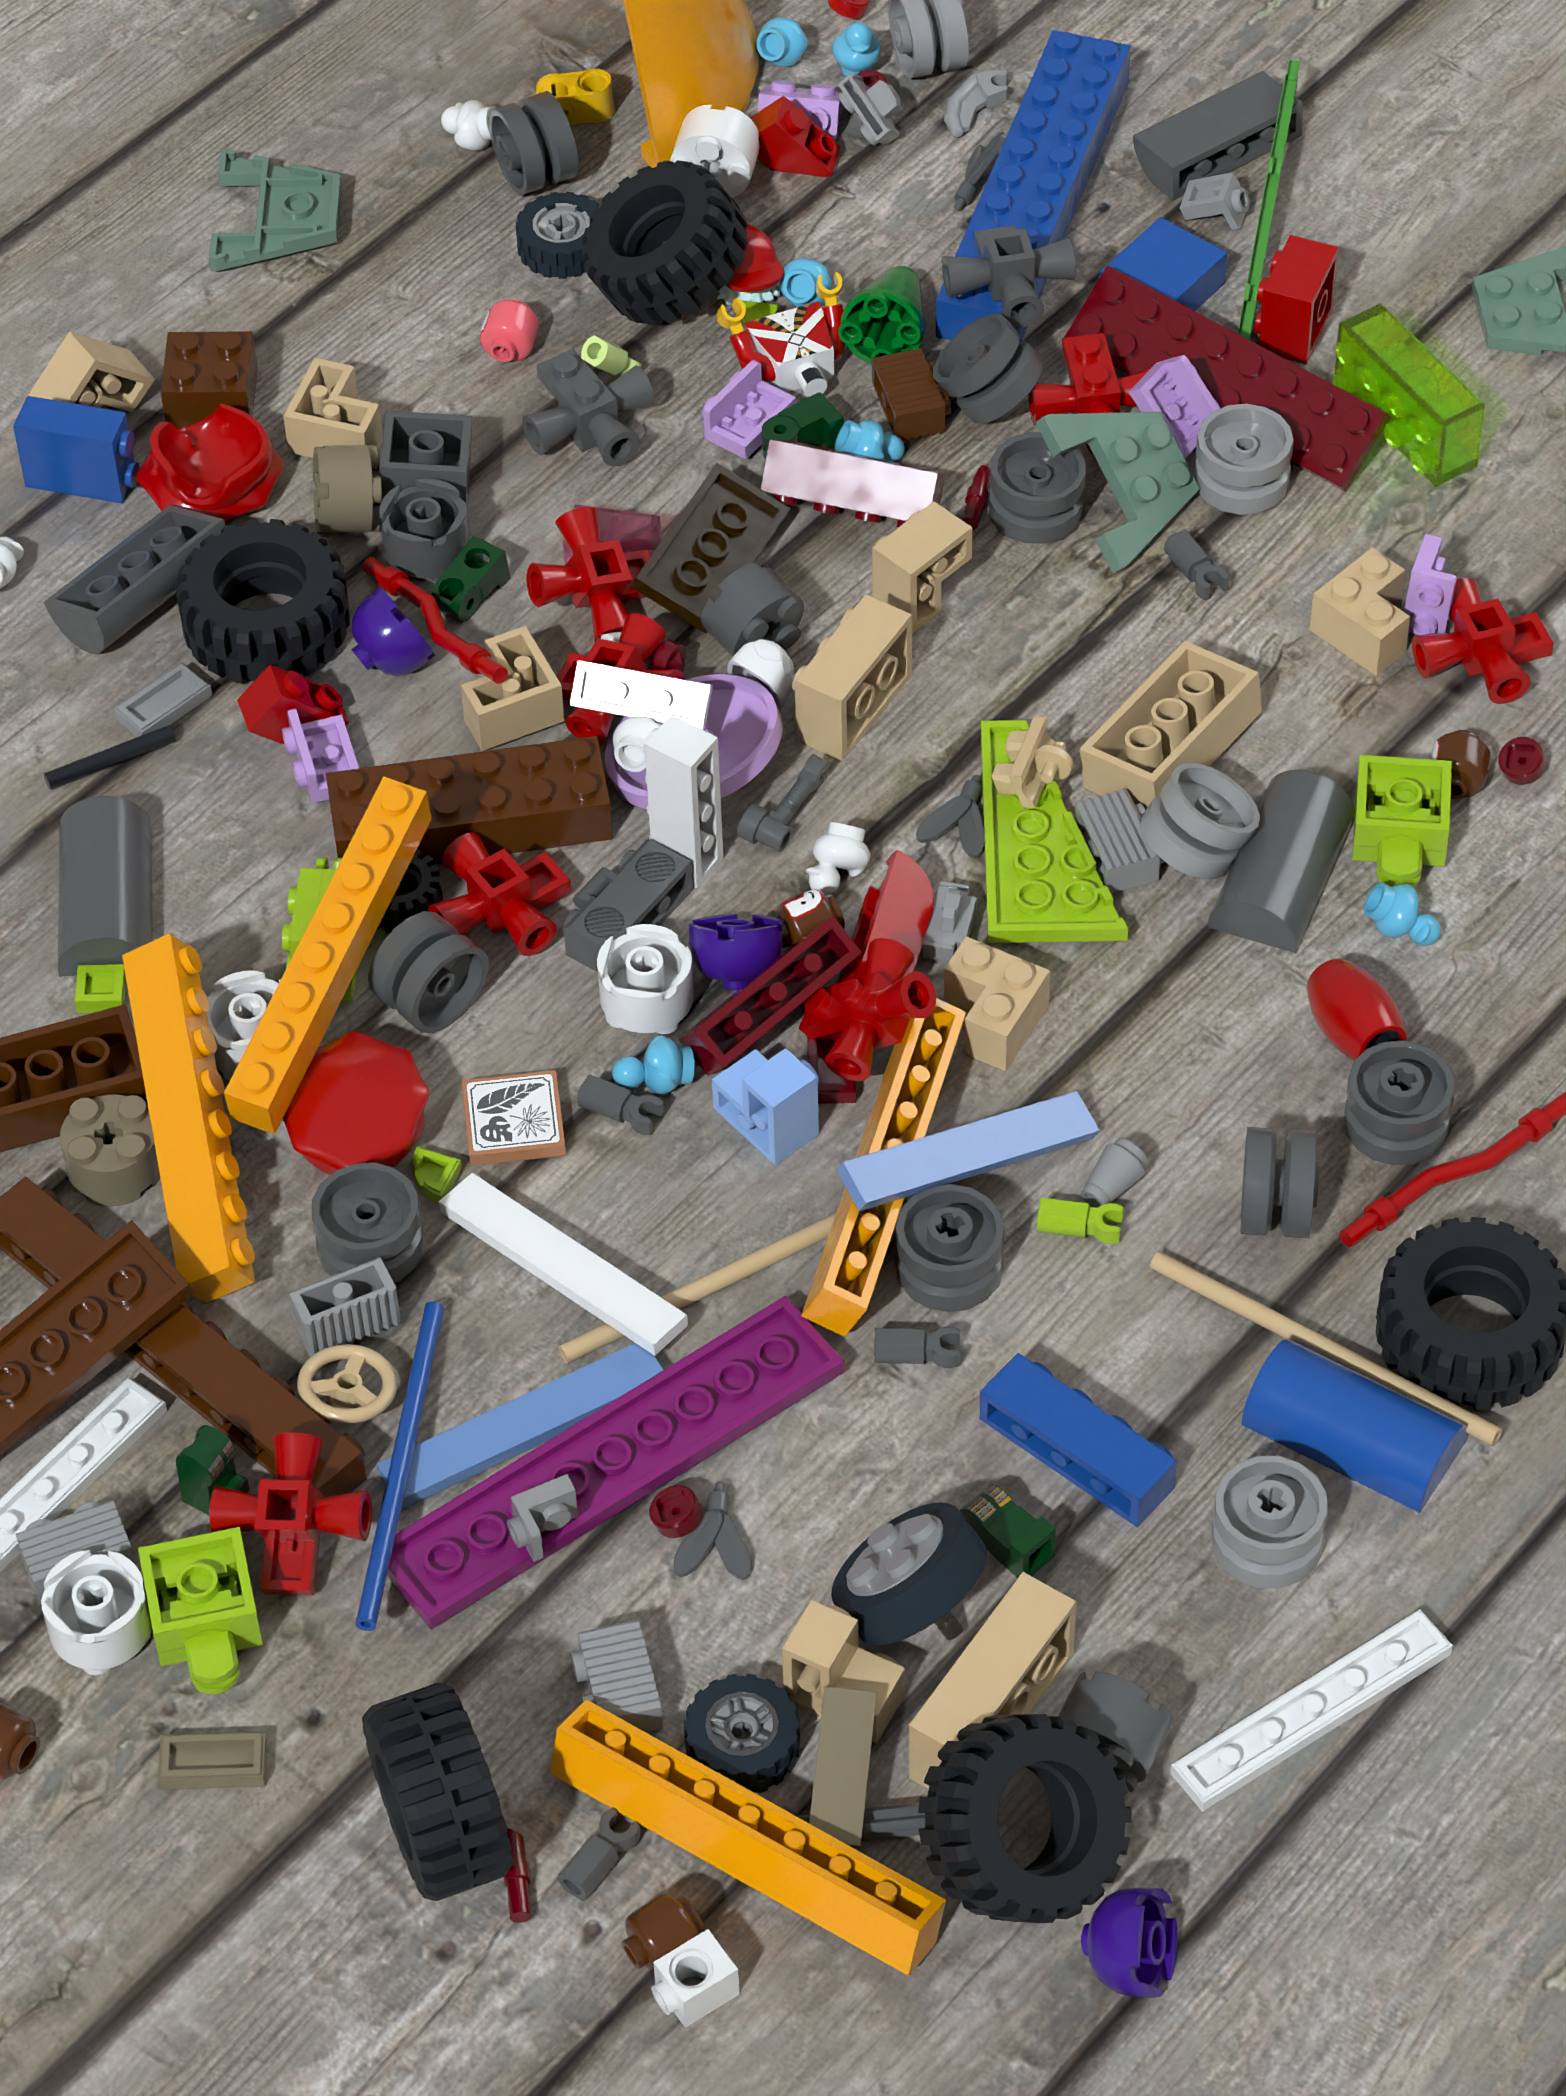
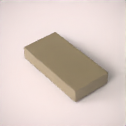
[158,1731,267,1790]

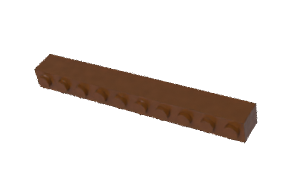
[0,1176,367,1497]

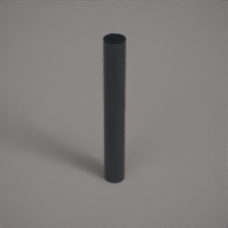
[44,725,176,790]

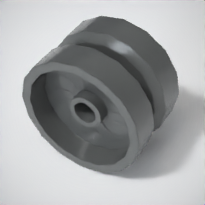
[489,91,579,196]
[933,314,1043,424]
[989,432,1086,544]
[368,911,489,1033]
[1344,1041,1455,1165]
[1240,1127,1319,1238]
[312,1163,423,1283]
[896,1184,1004,1312]

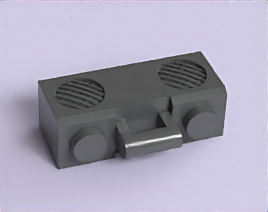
[563,839,693,972]

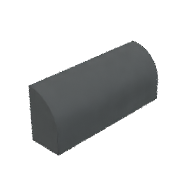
[1133,71,1303,200]

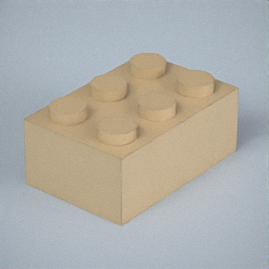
[792,594,912,762]

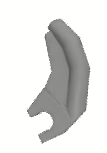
[944,70,1007,138]

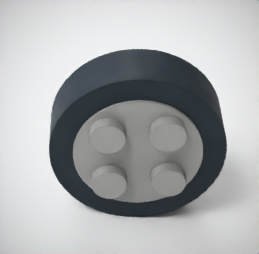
[831,1502,987,1645]

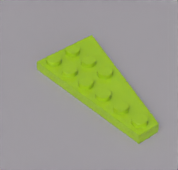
[981,720,1128,943]

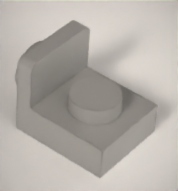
[1179,172,1250,230]
[507,1474,578,1562]

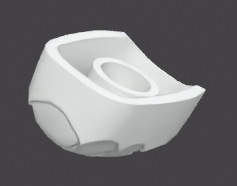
[727,639,795,711]

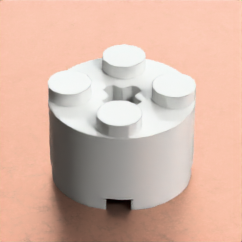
[671,105,760,198]
[597,924,694,1034]
[207,971,280,1082]
[41,1550,153,1675]

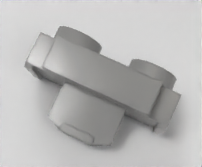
[838,73,901,146]
[922,881,977,963]

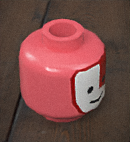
[479,299,540,362]

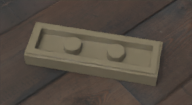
[809,1686,877,1851]

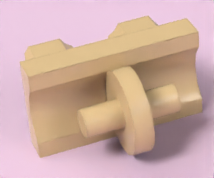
[992,717,1074,808]

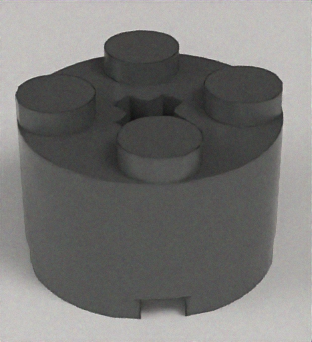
[379,478,470,582]
[701,563,804,657]
[1058,1671,1174,1792]

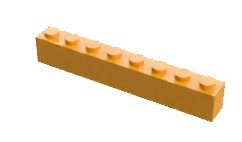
[224,776,432,1135]
[122,933,255,1304]
[801,998,966,1337]
[549,1699,946,1976]

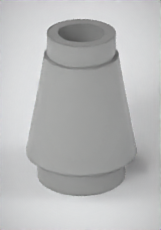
[1081,1138,1148,1208]

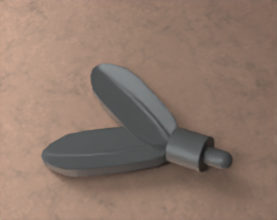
[954,132,1006,211]
[916,775,985,858]
[673,1481,751,1580]

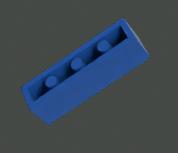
[979,1353,1177,1528]

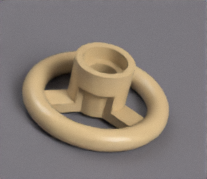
[297,1344,397,1424]

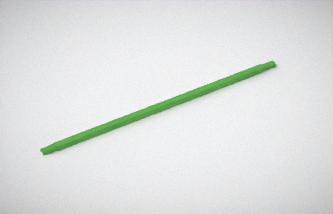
[1237,56,1300,340]

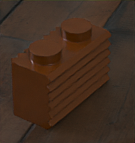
[872,348,951,441]

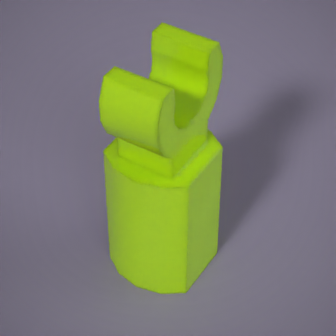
[1037,1197,1124,1244]

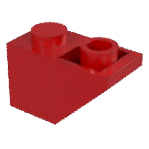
[750,95,841,178]
[237,665,349,744]

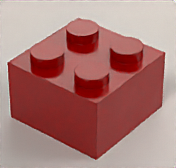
[1254,235,1339,365]

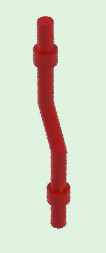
[362,557,508,684]
[1339,1092,1566,1247]

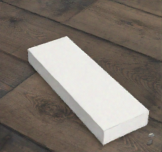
[570,660,713,730]

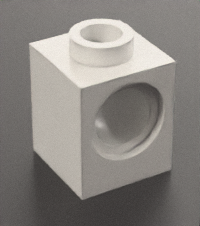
[651,1929,740,2028]

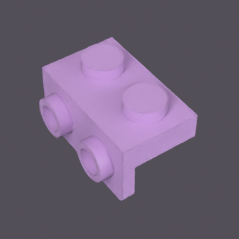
[758,80,845,141]
[1129,355,1220,458]
[702,360,796,459]
[282,709,359,804]

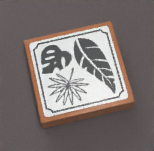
[461,1070,566,1166]

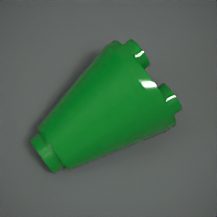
[838,266,924,364]

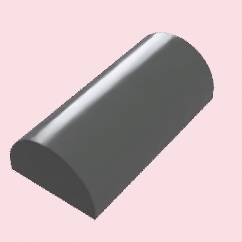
[44,505,226,654]
[1208,770,1355,953]
[58,796,152,977]

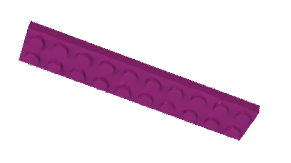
[387,1296,845,1629]

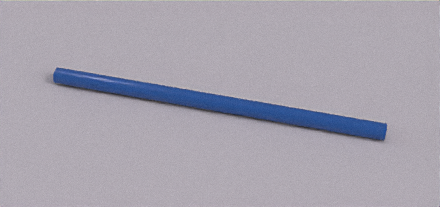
[355,1302,444,1631]

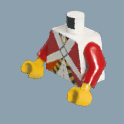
[716,272,845,397]

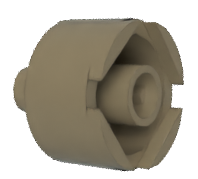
[313,445,381,533]
[60,1095,160,1206]

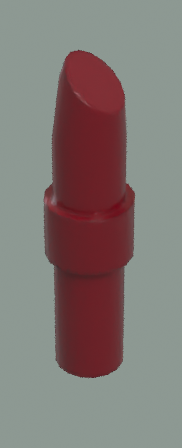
[962,465,990,530]
[504,1828,531,1923]

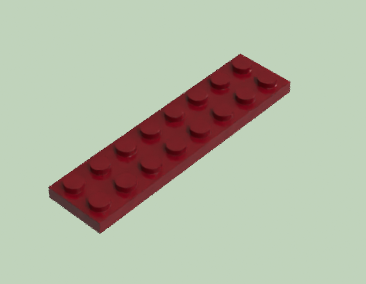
[1064,265,1391,492]

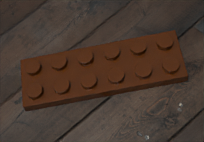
[0,1220,195,1456]

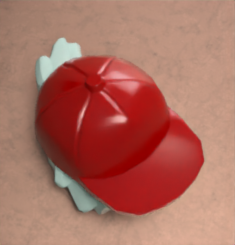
[717,224,784,305]

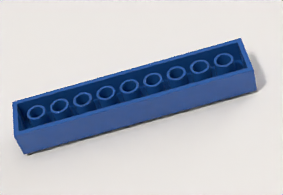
[936,30,1131,340]

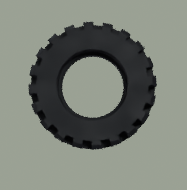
[582,160,748,325]
[176,519,350,684]
[1376,1217,1566,1411]
[362,1683,513,1901]
[918,1714,1132,1923]

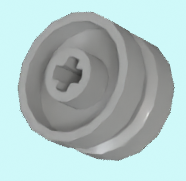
[888,0,969,79]
[1194,404,1293,515]
[1140,763,1260,880]
[1212,1456,1328,1588]

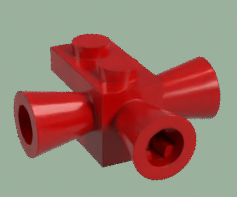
[1028,333,1152,454]
[526,507,650,642]
[1412,578,1554,704]
[556,613,685,745]
[428,833,572,956]
[798,938,936,1081]
[209,1432,372,1595]

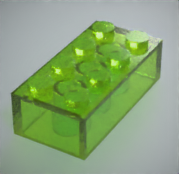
[1333,303,1485,487]

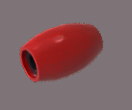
[1306,959,1407,1061]

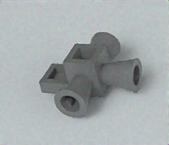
[942,225,1076,328]
[522,348,655,466]

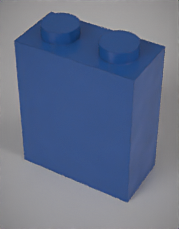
[1099,217,1227,311]
[13,396,140,504]

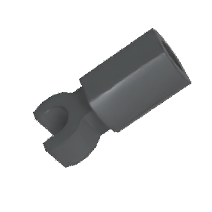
[1164,529,1229,600]
[577,1074,664,1135]
[874,1326,960,1368]
[558,1808,641,1901]

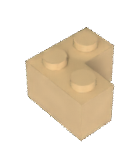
[25,331,155,413]
[283,358,383,458]
[872,501,972,634]
[1310,547,1410,676]
[461,625,564,751]
[944,936,1050,1071]
[782,1600,905,1743]

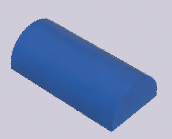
[1242,1338,1468,1513]

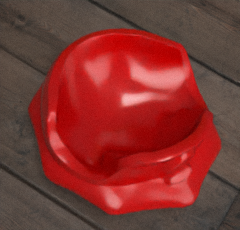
[135,403,285,522]
[283,1031,429,1175]

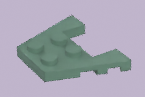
[209,149,342,271]
[1472,246,1566,356]
[1036,412,1200,574]

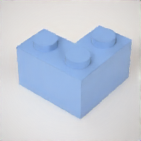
[712,1048,819,1166]

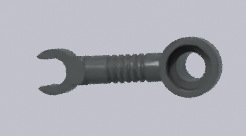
[737,754,829,852]

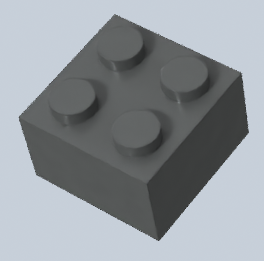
[379,410,472,507]

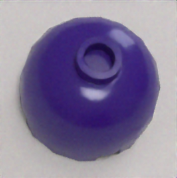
[351,586,436,677]
[689,914,782,990]
[1081,1887,1178,1998]

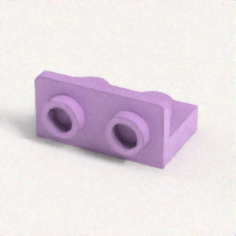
[1404,533,1457,635]

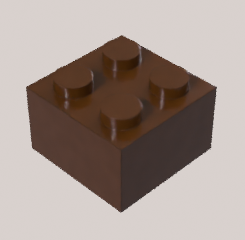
[161,331,258,427]

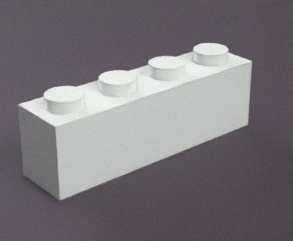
[643,714,723,888]

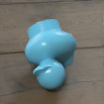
[757,17,808,67]
[832,22,881,76]
[780,258,832,307]
[835,420,905,462]
[1364,882,1441,946]
[612,1035,694,1095]

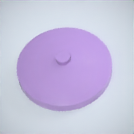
[605,674,783,809]

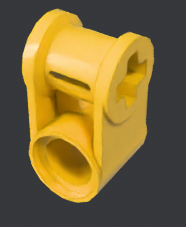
[536,68,615,125]

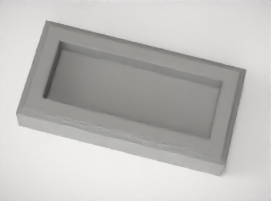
[113,662,212,737]

